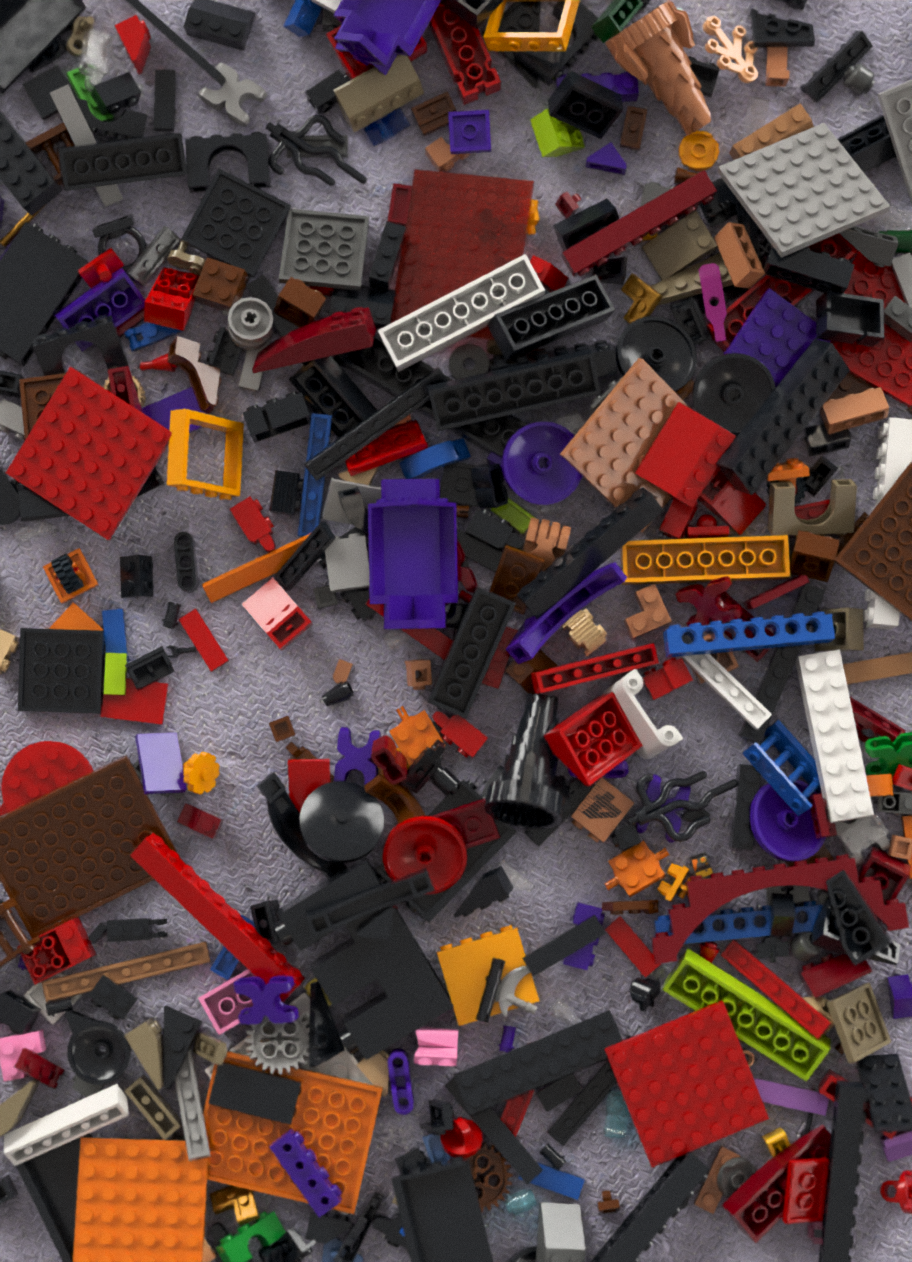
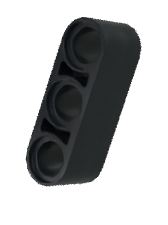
[174,532,199,593]

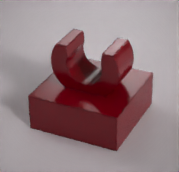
[555,191,582,218]

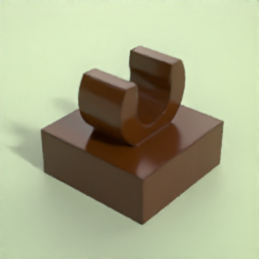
[269,716,296,743]
[597,1190,620,1215]

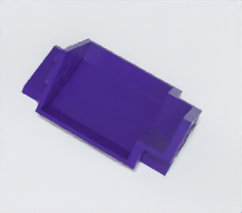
[333,0,441,76]
[368,479,458,629]

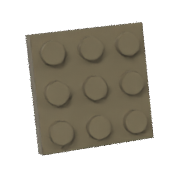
[827,982,891,1063]

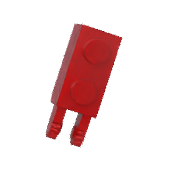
[230,496,276,553]
[432,711,488,758]

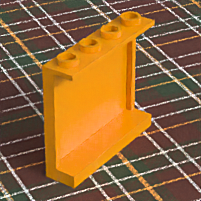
[437,925,539,1026]

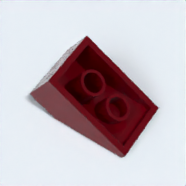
[858,846,911,904]

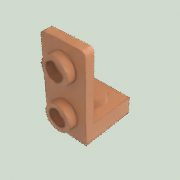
[765,47,790,87]

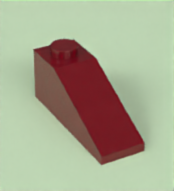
[108,366,142,412]

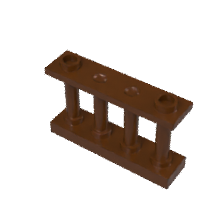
[26,122,75,185]
[0,897,41,969]

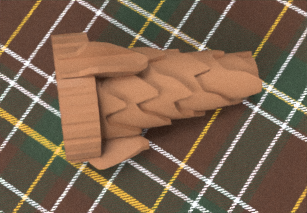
[605,0,711,136]

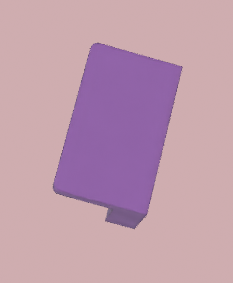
[879,1130,912,1162]

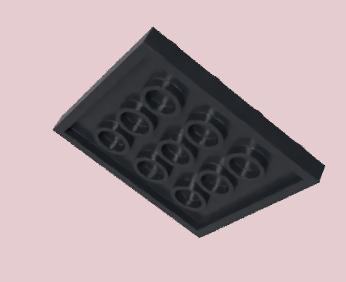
[181,168,291,278]
[18,628,105,714]

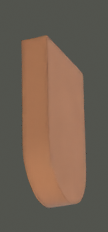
[333,659,353,684]

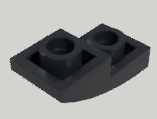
[28,36,67,73]

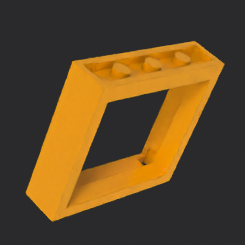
[484,0,580,52]
[167,409,244,500]

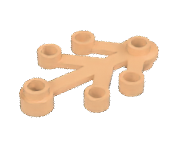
[703,16,758,83]

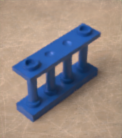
[742,719,822,816]

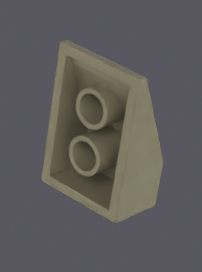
[642,211,717,281]
[124,1018,164,1090]

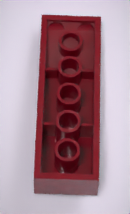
[252,307,376,374]
[721,1125,831,1243]

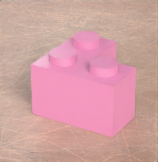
[0,1029,47,1082]

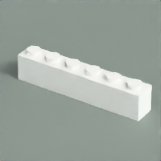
[4,1084,128,1166]

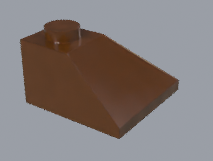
[504,649,558,694]

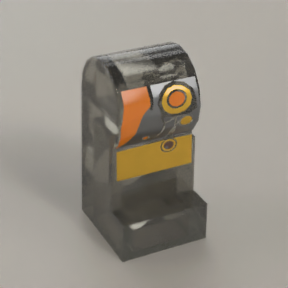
[689,852,714,879]

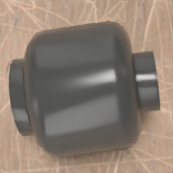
[844,64,875,94]
[790,931,822,962]

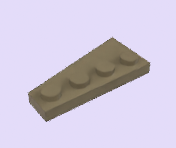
[651,253,734,306]

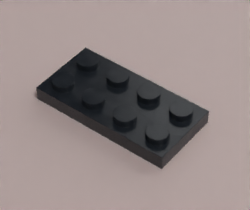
[856,1054,912,1133]

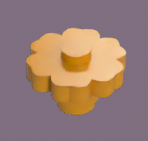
[183,751,220,795]

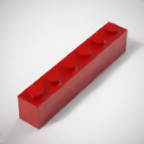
[530,643,659,693]

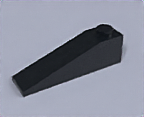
[826,870,894,966]
[811,897,900,965]

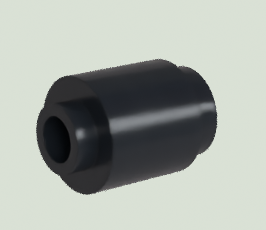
[430,765,460,796]

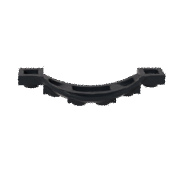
[256,772,347,879]

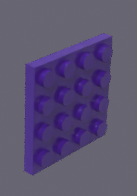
[724,288,830,387]

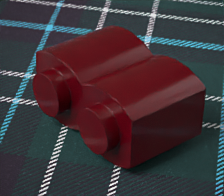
[371,735,408,785]

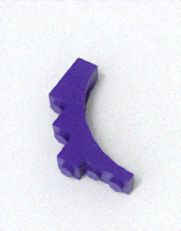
[506,562,627,664]

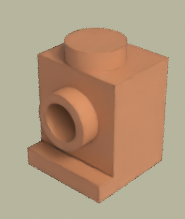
[404,659,432,690]

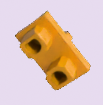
[657,864,690,902]

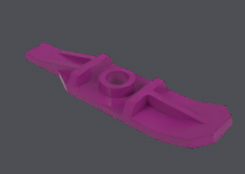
[698,263,727,343]

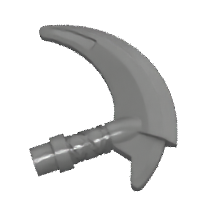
[495,966,537,1016]

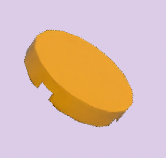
[678,130,719,172]

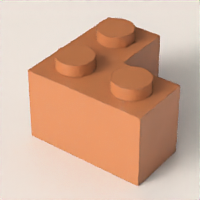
[624,584,672,640]

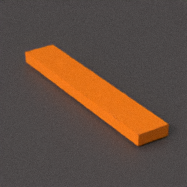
[202,533,311,603]

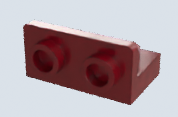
[808,793,837,839]

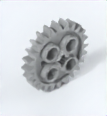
[245,1014,310,1076]

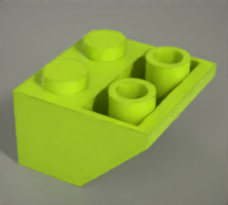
[530,109,585,157]

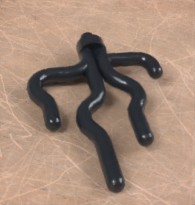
[266,115,367,186]
[627,771,738,842]

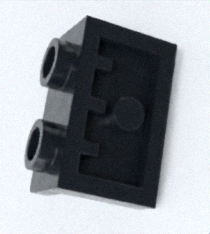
[271,1227,317,1262]

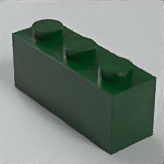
[591,0,643,43]

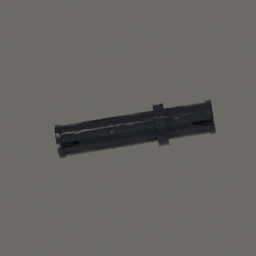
[476,957,506,1023]

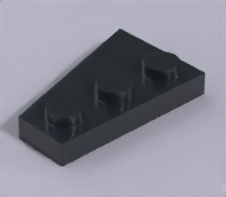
[750,9,815,47]

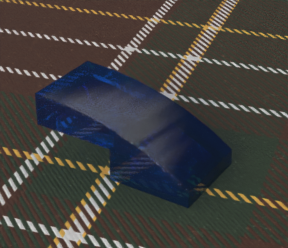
[364,107,411,146]

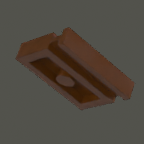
[411,91,457,136]

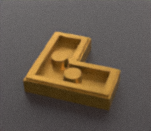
[621,273,663,324]
[210,1185,260,1225]

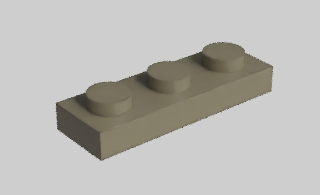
[193,1032,227,1065]

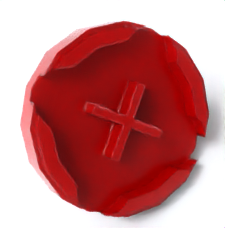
[440,1116,483,1158]
[880,1170,912,1214]

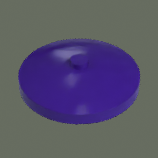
[502,421,582,505]
[750,779,826,862]

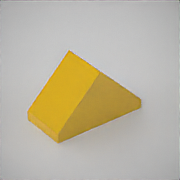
[761,1127,790,1158]

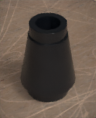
[322,681,354,707]

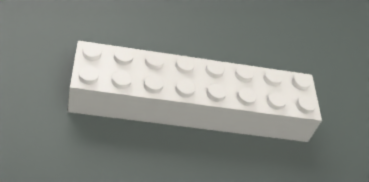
[377,254,545,372]
[795,649,874,823]

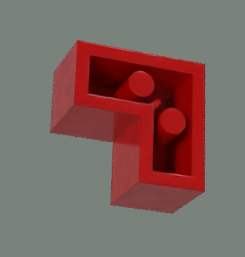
[642,657,693,701]

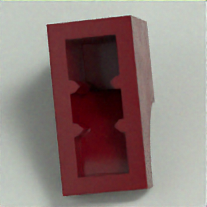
[177,803,224,839]

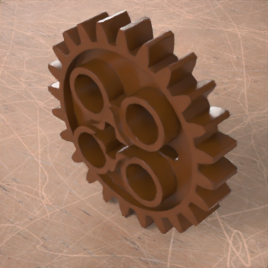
[447,1142,513,1212]

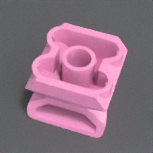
[414,1027,458,1066]

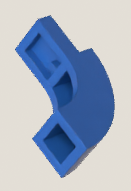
[399,438,471,479]

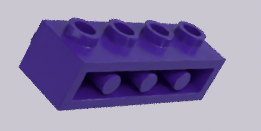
[555,72,639,102]
[269,1128,342,1218]

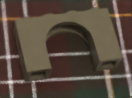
[768,479,857,537]

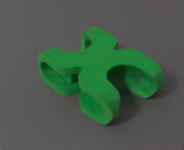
[865,732,912,778]

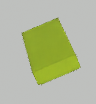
[490,498,535,535]
[104,653,128,695]

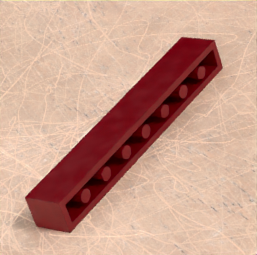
[562,170,717,278]

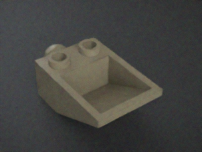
[0,1079,40,1137]

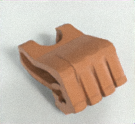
[523,518,571,571]

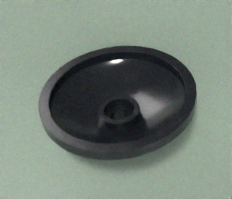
[67,1021,131,1085]

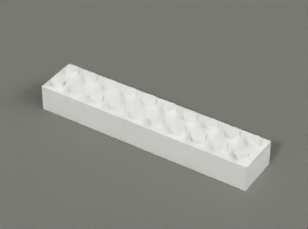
[863,417,912,630]

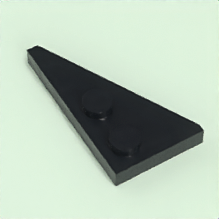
[309,982,345,1067]
[164,1005,203,1090]
[332,1192,384,1262]

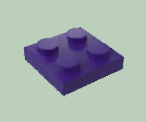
[448,110,491,154]

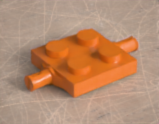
[389,706,446,766]
[604,840,669,898]

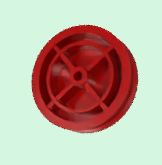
[1,741,93,812]

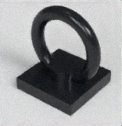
[92,214,147,274]

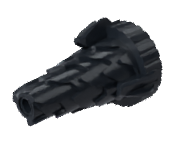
[482,693,571,829]

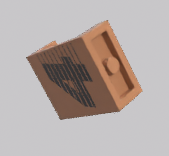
[570,777,634,843]

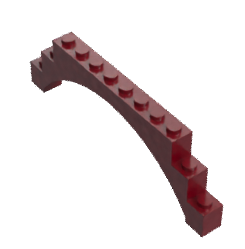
[651,854,909,964]

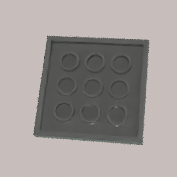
[279,209,369,291]

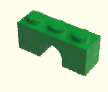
[216,1211,286,1262]

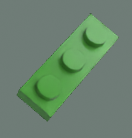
[66,65,114,121]

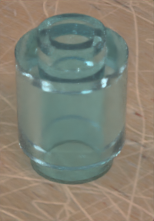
[505,1189,537,1216]

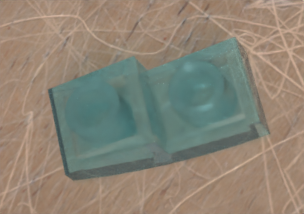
[603,1091,629,1138]

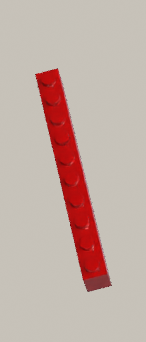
[130,833,305,1002]

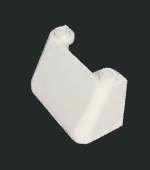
[602,669,683,759]

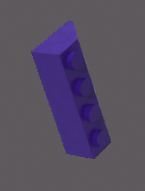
[55,268,145,352]

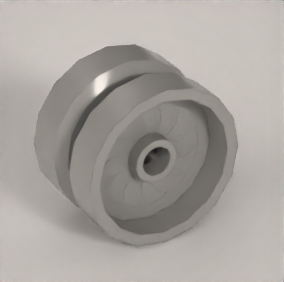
[228,297,273,350]

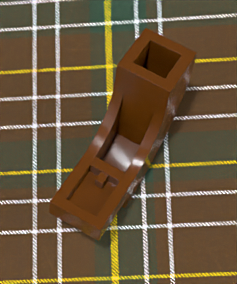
[364,774,425,824]

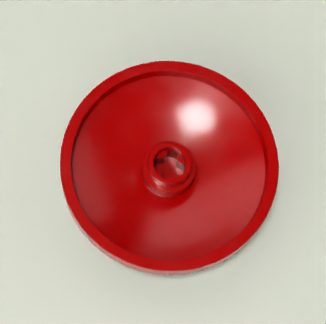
[383,816,467,895]

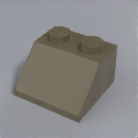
[815,607,864,652]

